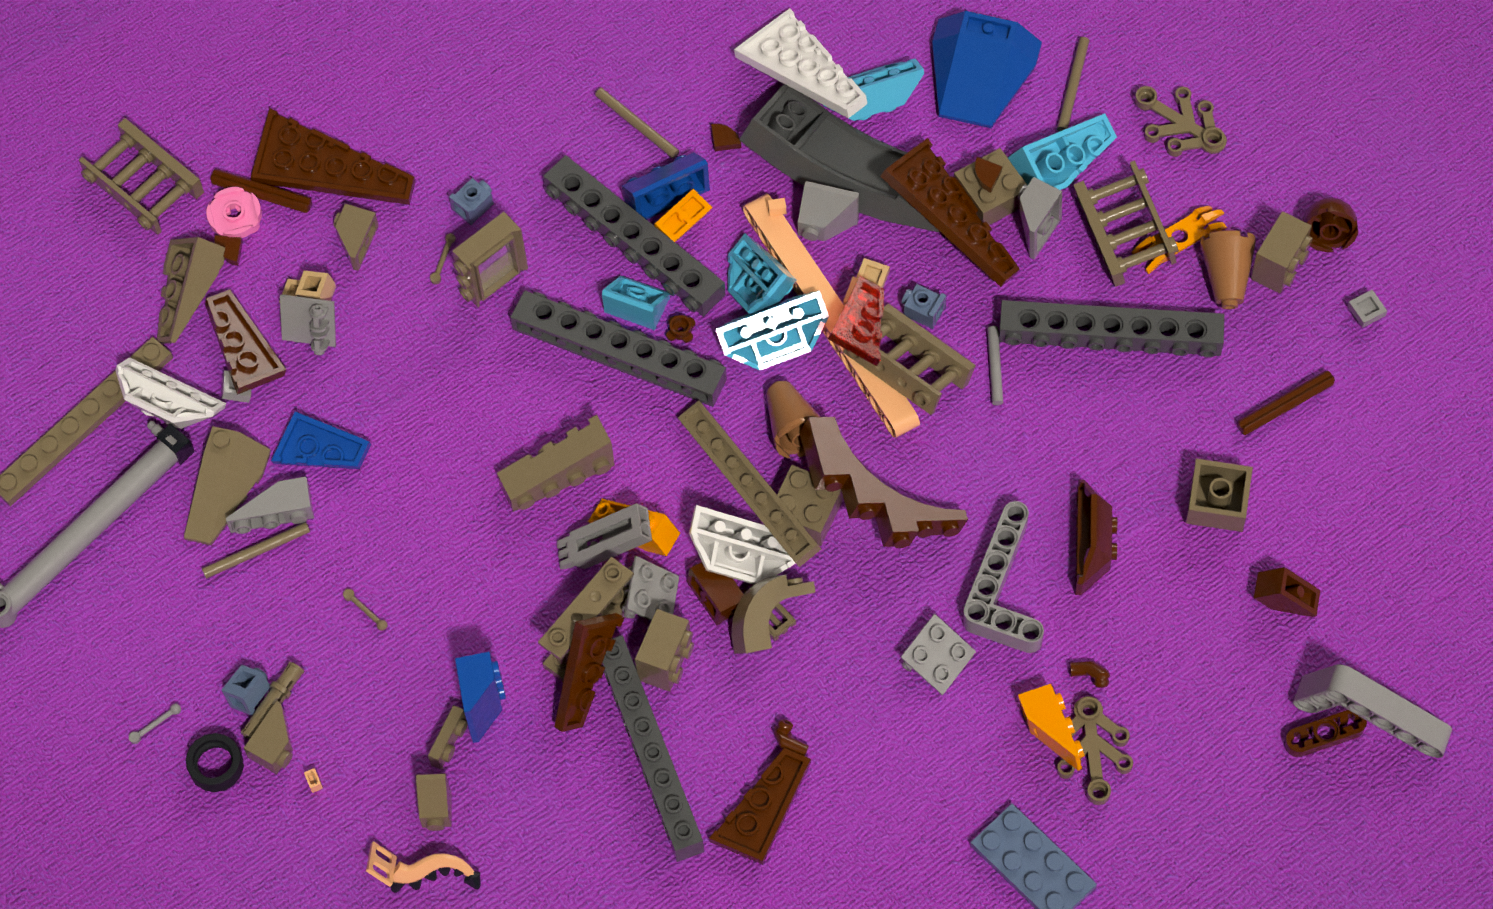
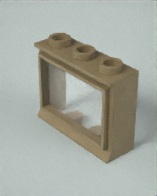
[452,211,528,307]

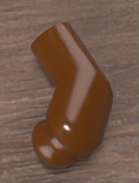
[1070,661,1110,688]

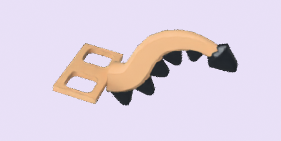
[366,841,481,893]

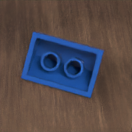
[622,152,710,220]
[455,652,506,743]

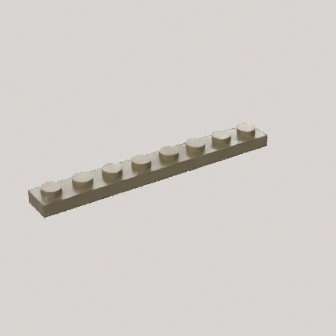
[0,337,173,507]
[678,400,821,567]

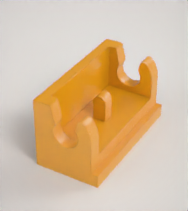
[654,189,712,242]

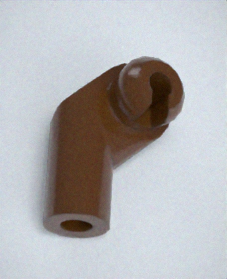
[774,719,809,756]

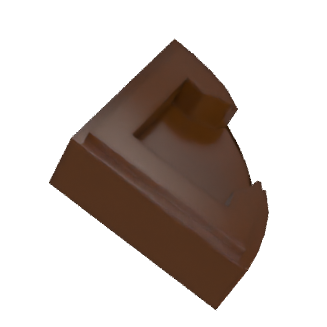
[711,124,741,152]
[975,157,1002,193]
[214,235,243,266]

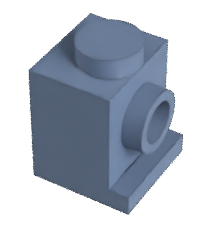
[449,178,493,225]
[902,284,946,329]
[222,665,270,716]

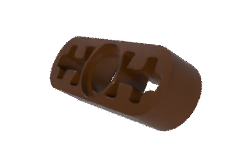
[1284,710,1367,757]

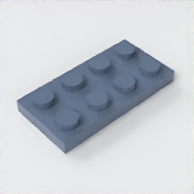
[970,804,1097,909]

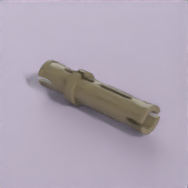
[240,661,304,740]

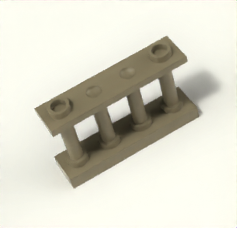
[79,118,204,235]
[1074,160,1179,287]
[843,304,976,415]
[538,557,634,682]

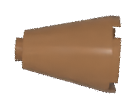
[1200,230,1256,310]
[766,381,820,458]

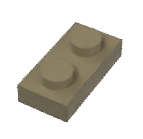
[428,705,468,770]

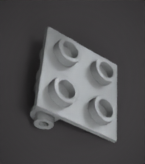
[280,294,336,355]
[622,556,679,621]
[900,614,976,695]

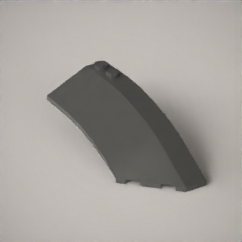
[739,84,940,232]

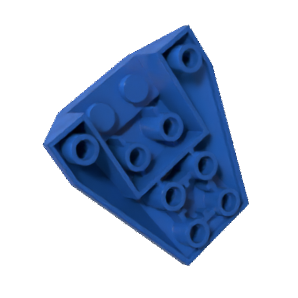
[932,11,1042,128]

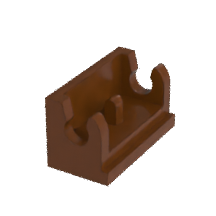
[686,562,744,626]

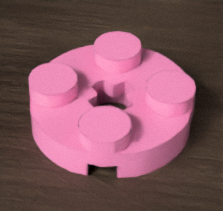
[206,187,262,238]

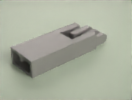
[557,503,652,569]

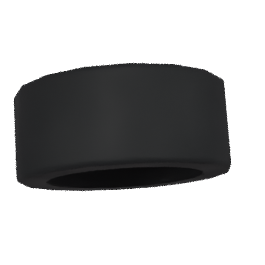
[186,733,244,792]

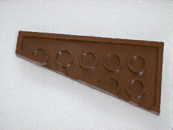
[251,108,415,205]
[880,138,1020,287]

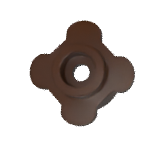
[666,315,695,343]

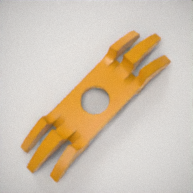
[1131,206,1227,274]

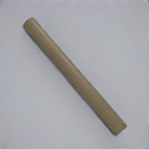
[1057,37,1090,132]
[595,88,679,159]
[202,522,310,579]

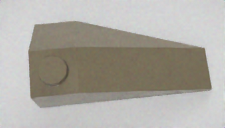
[157,237,225,344]
[184,426,271,546]

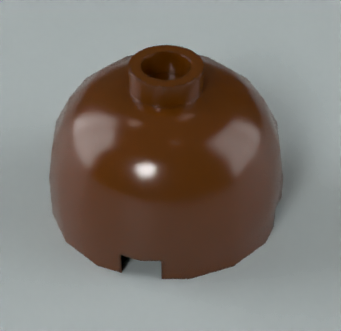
[1303,197,1358,253]

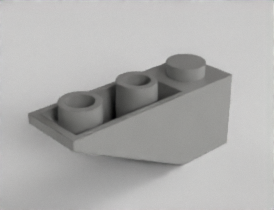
[226,477,314,534]

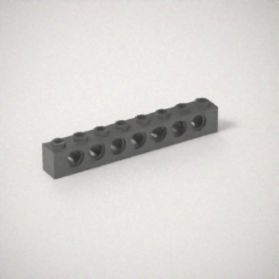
[543,155,726,317]
[510,290,727,407]
[999,300,1224,358]
[602,635,704,862]

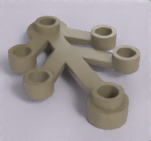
[1135,86,1227,157]
[1057,696,1133,805]

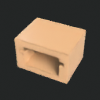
[768,198,787,216]
[304,768,323,793]

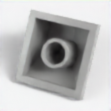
[1018,177,1062,260]
[798,181,859,241]

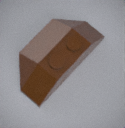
[1075,479,1118,595]

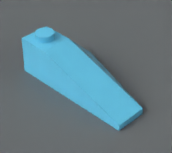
[1008,113,1117,190]

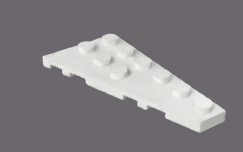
[734,8,867,118]

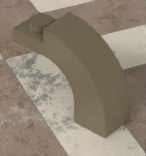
[732,575,816,654]

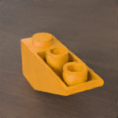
[588,499,680,556]
[1018,684,1085,771]

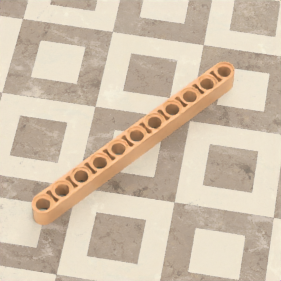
[743,194,920,438]

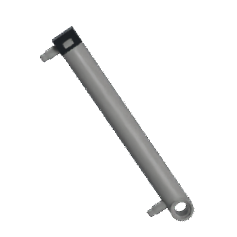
[0,421,194,628]

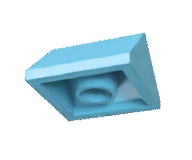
[602,276,670,330]

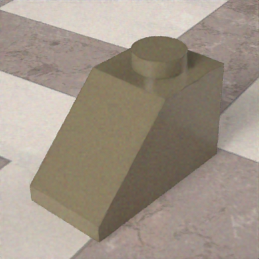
[334,204,379,271]
[244,701,293,775]
[416,774,452,831]

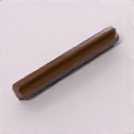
[210,169,312,213]
[1237,370,1335,435]

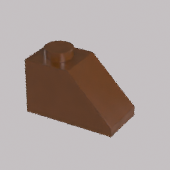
[1254,567,1320,617]

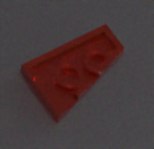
[828,276,885,366]

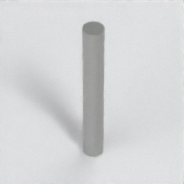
[987,326,1003,406]

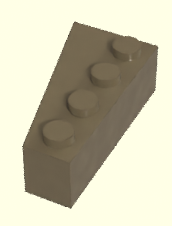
[497,415,615,512]

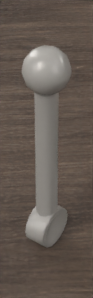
[129,703,181,744]

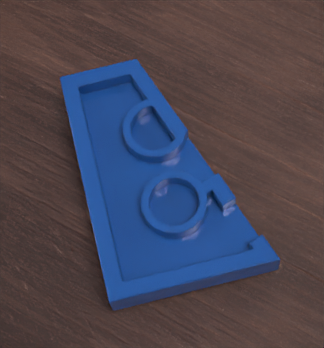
[271,412,372,469]

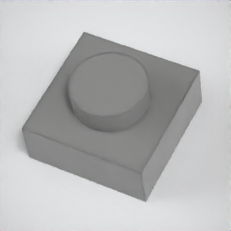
[1347,290,1387,328]
[221,370,251,403]

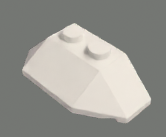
[115,357,226,429]
[689,505,796,584]

